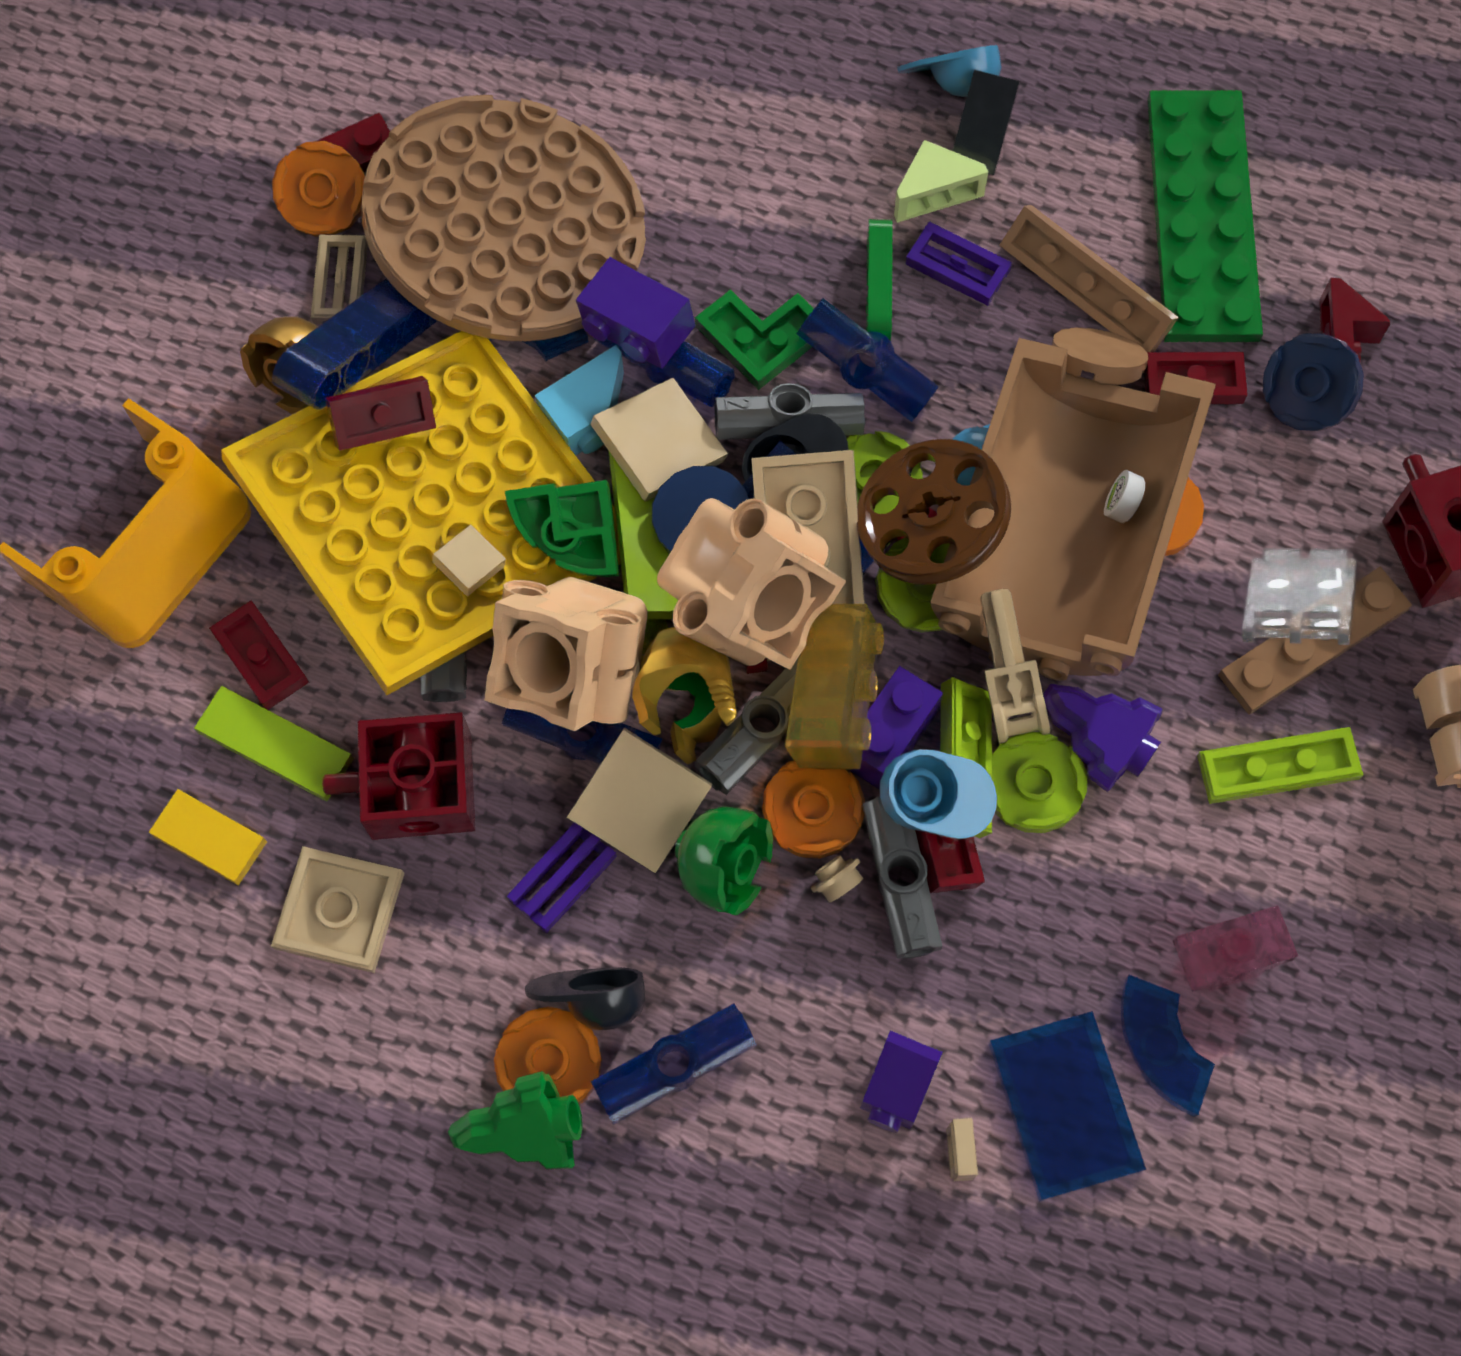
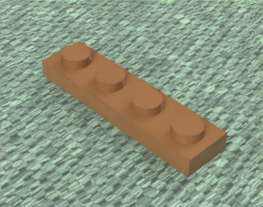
[999,205,1179,352]
[1218,566,1412,715]

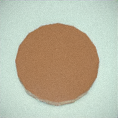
[1052,328,1148,385]

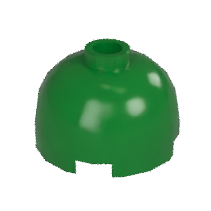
[675,807,773,915]

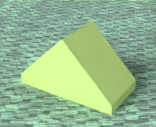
[894,140,988,223]

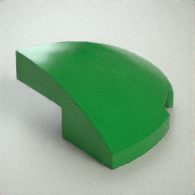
[505,480,619,577]

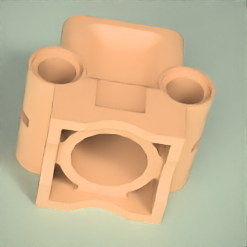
[657,498,846,670]
[484,577,647,731]

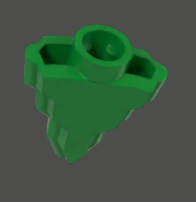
[448,1072,582,1170]

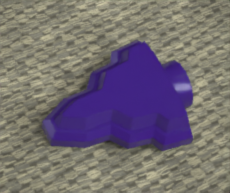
[1043,684,1163,792]

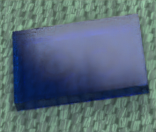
[988,1011,1147,1202]

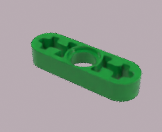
[866,219,893,346]

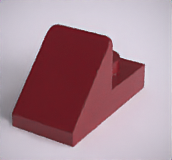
[1319,278,1390,361]

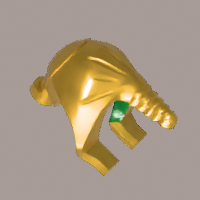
[632,627,737,765]

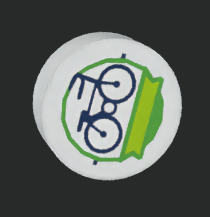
[1104,470,1145,523]

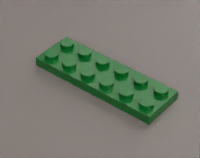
[1147,90,1263,342]

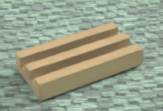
[311,235,368,325]

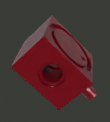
[1382,454,1461,608]
[322,712,475,840]

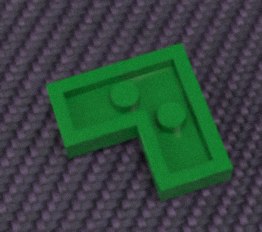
[695,289,830,390]

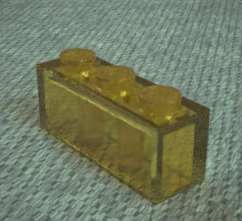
[785,604,884,769]

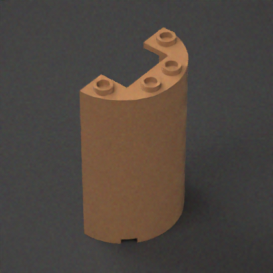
[930,338,1216,681]

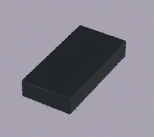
[953,69,1021,175]

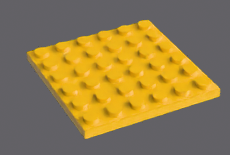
[221,331,621,696]

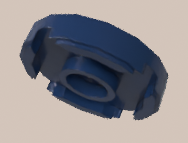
[1263,333,1364,431]
[652,466,749,554]

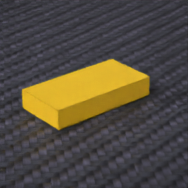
[149,789,267,886]

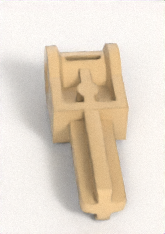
[980,589,1050,744]

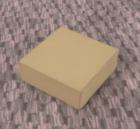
[432,525,506,597]
[946,1118,978,1181]

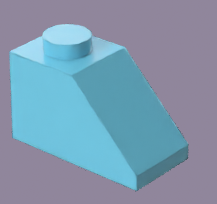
[535,345,624,455]

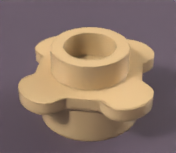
[811,855,863,903]

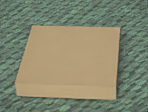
[590,378,728,502]
[567,728,712,873]
[271,846,404,973]

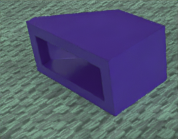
[860,1030,942,1133]

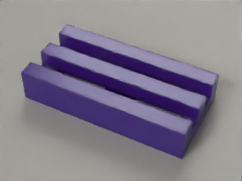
[905,221,1012,306]
[507,822,617,933]

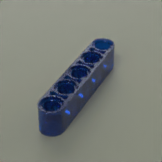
[272,278,438,410]

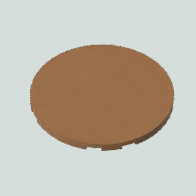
[361,95,646,341]

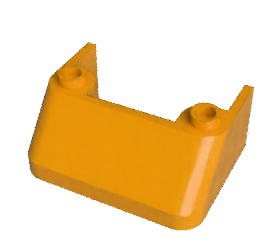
[0,398,251,648]

